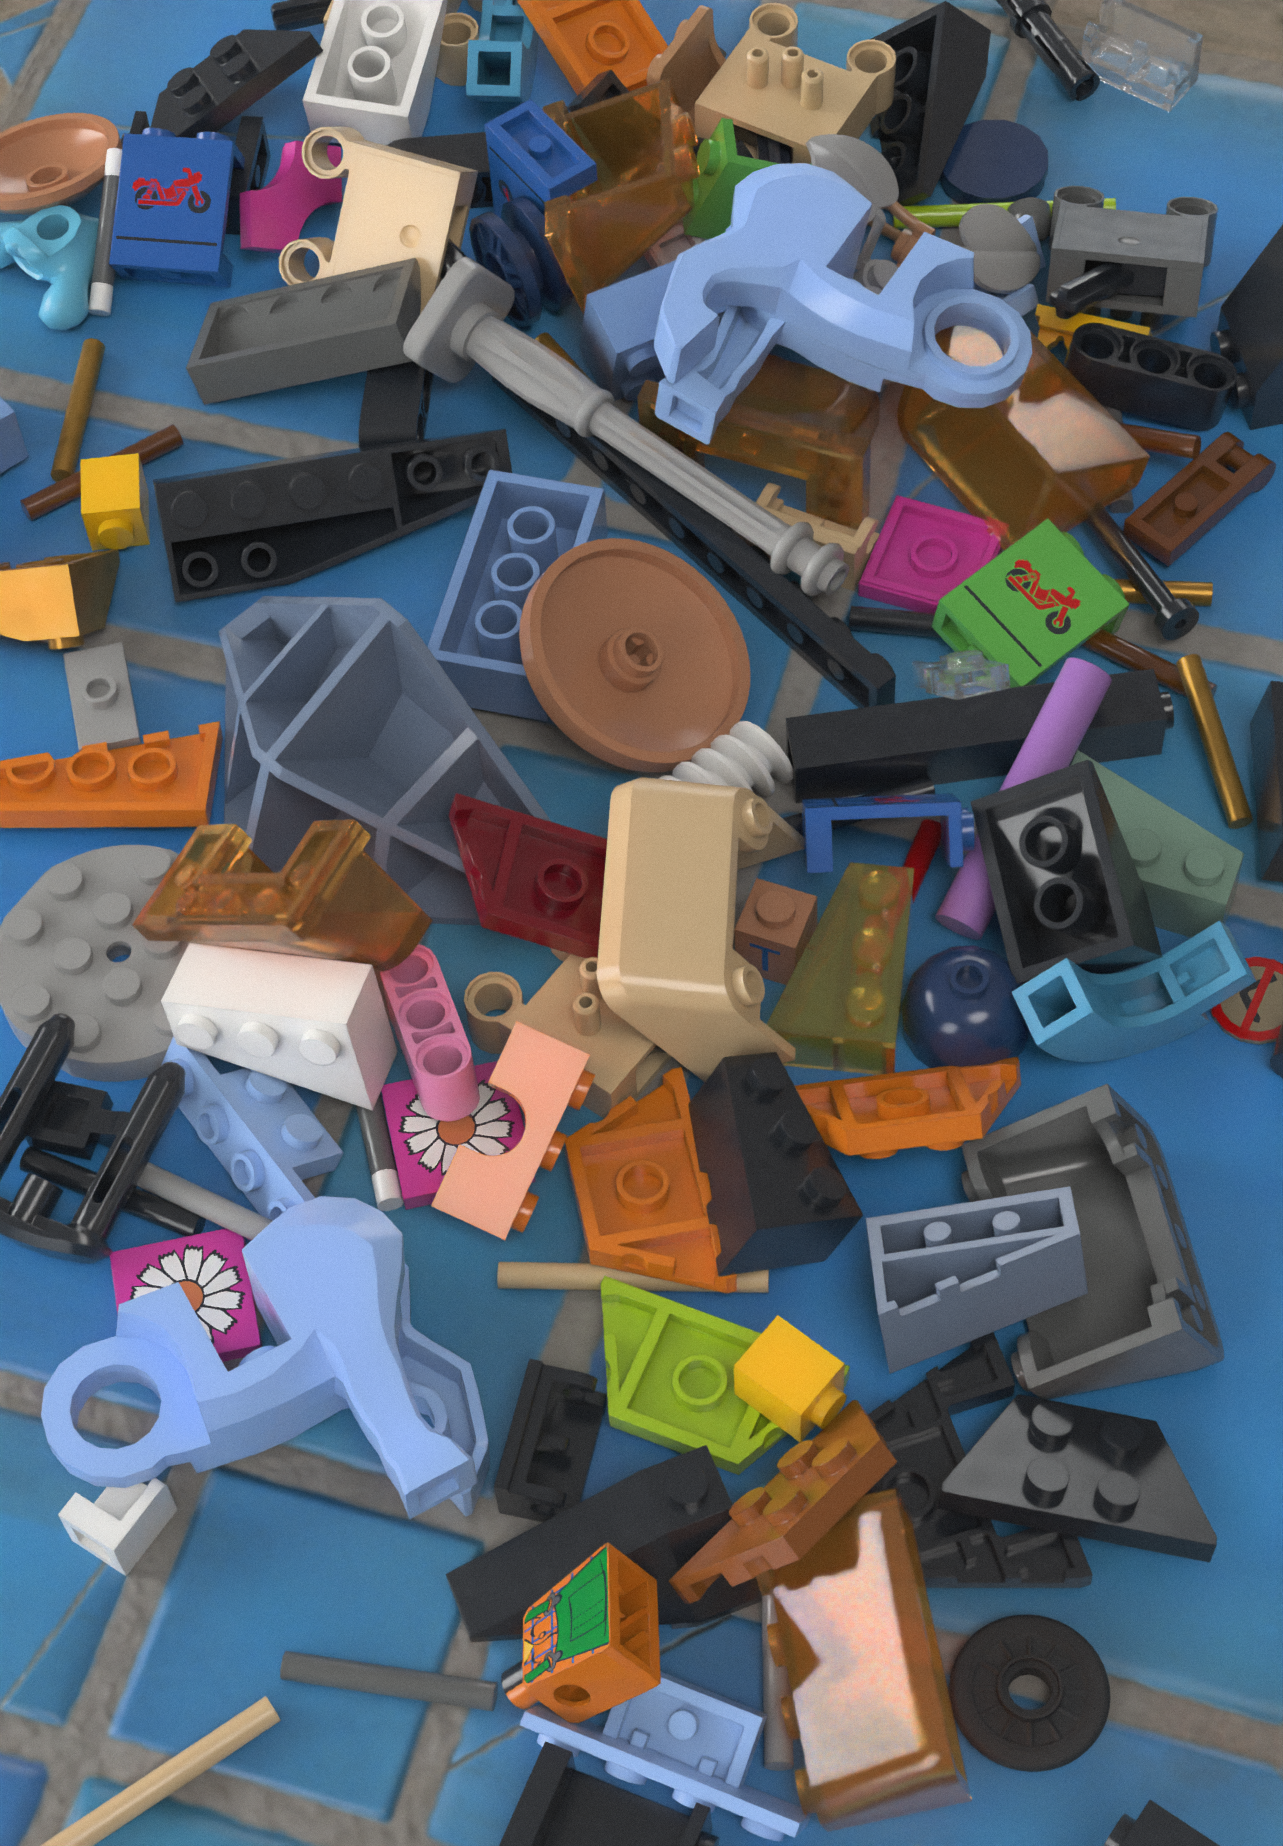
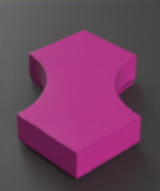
[240,141,342,254]

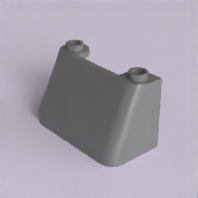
[961,1084,1224,1400]

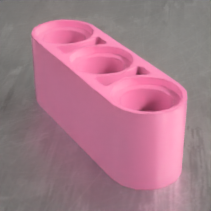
[379,944,480,1122]

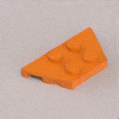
[517,0,668,110]
[795,1057,1021,1159]
[565,1067,737,1293]

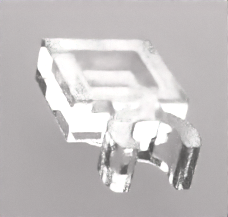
[912,650,1011,700]

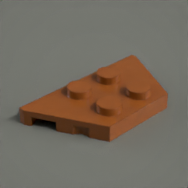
[669,1400,897,1604]

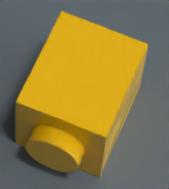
[80,453,150,551]
[734,1315,847,1443]

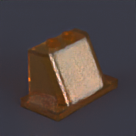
[543,78,700,315]
[637,355,880,530]
[132,819,433,972]

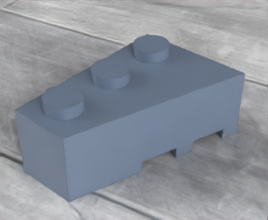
[866,1186,1088,1374]

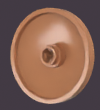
[519,538,751,772]

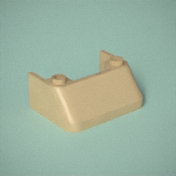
[597,777,804,1082]

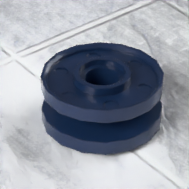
[469,196,574,327]

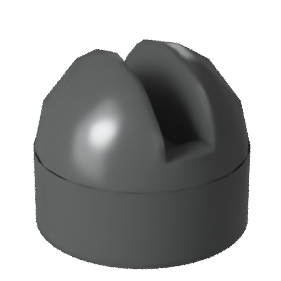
[1007,197,1051,241]

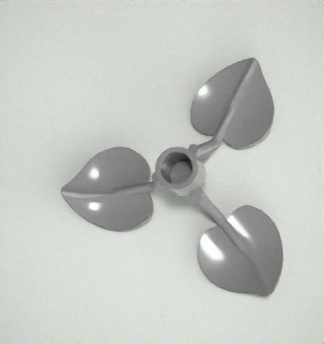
[805,134,1040,392]

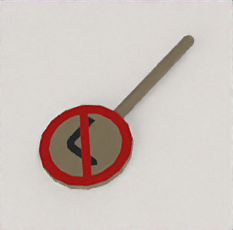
[1210,956,1283,1045]

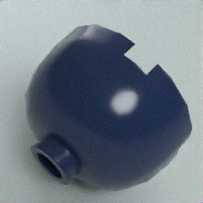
[902,945,1029,1068]

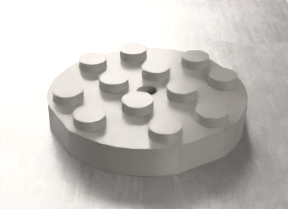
[0,845,251,1082]

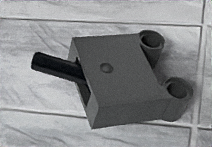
[1046,186,1218,331]

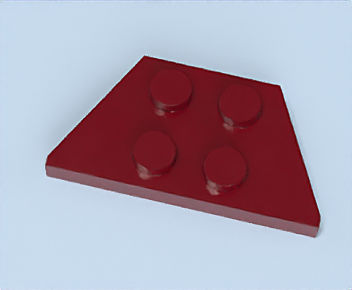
[448,793,607,958]

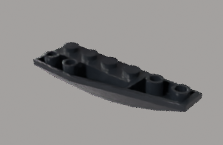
[152,429,512,602]

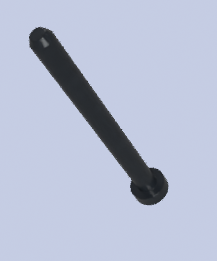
[1030,436,1199,640]

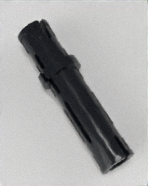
[996,0,1100,101]

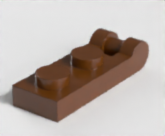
[1123,432,1276,567]

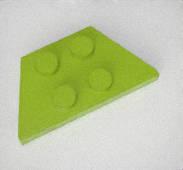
[600,1275,850,1475]

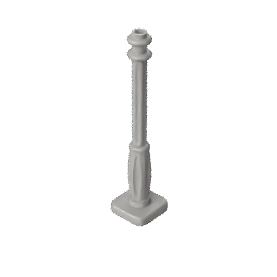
[403,257,849,596]

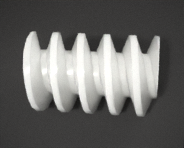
[659,721,793,797]

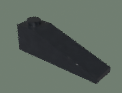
[870,1,991,213]
[446,1445,762,1642]

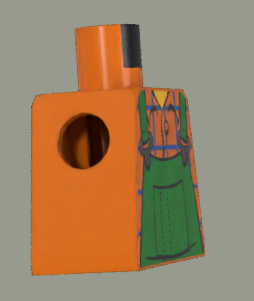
[501,1542,661,1723]

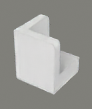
[58,1478,178,1576]

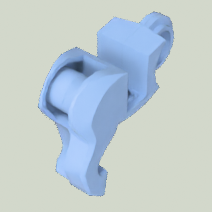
[654,163,1032,444]
[41,1196,490,1519]

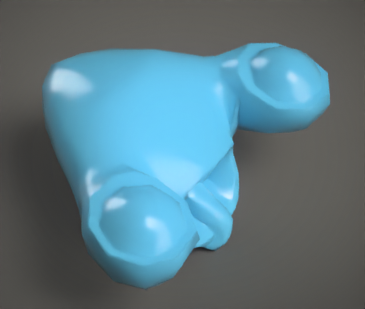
[0,205,99,330]

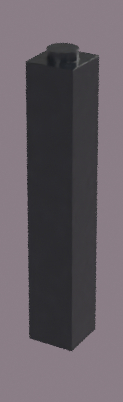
[786,669,1174,804]

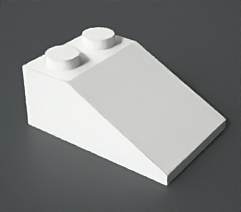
[303,0,448,146]

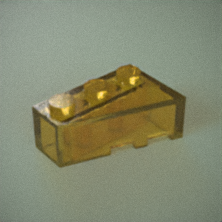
[766,862,914,1075]

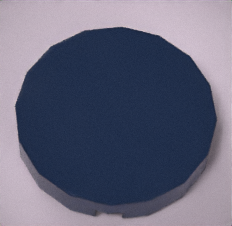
[939,120,1048,204]

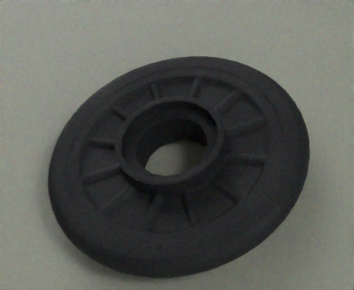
[949,1615,1110,1772]

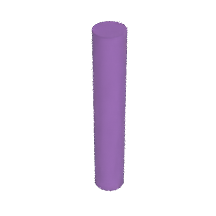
[935,658,1112,940]

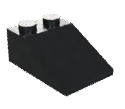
[1210,225,1283,430]
[971,760,1162,985]

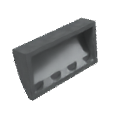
[186,258,421,405]

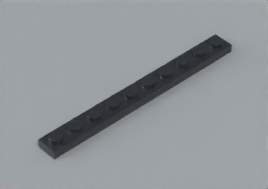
[492,376,896,708]

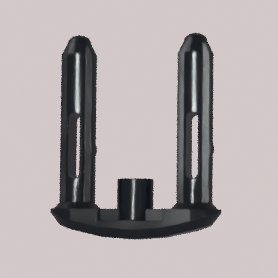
[0,1013,186,1264]

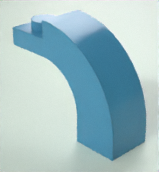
[466,0,539,103]
[1012,920,1256,1062]

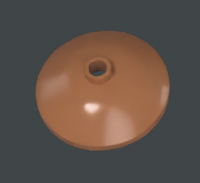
[0,113,122,215]

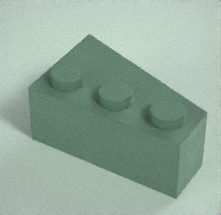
[1072,750,1244,937]

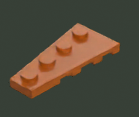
[0,721,223,828]

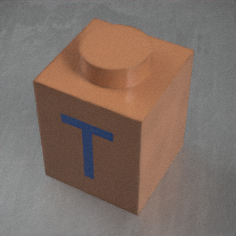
[734,878,817,988]

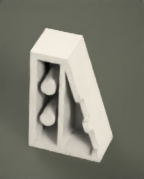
[161,943,398,1111]

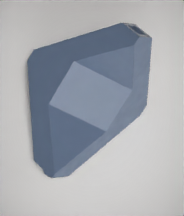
[218,596,552,925]

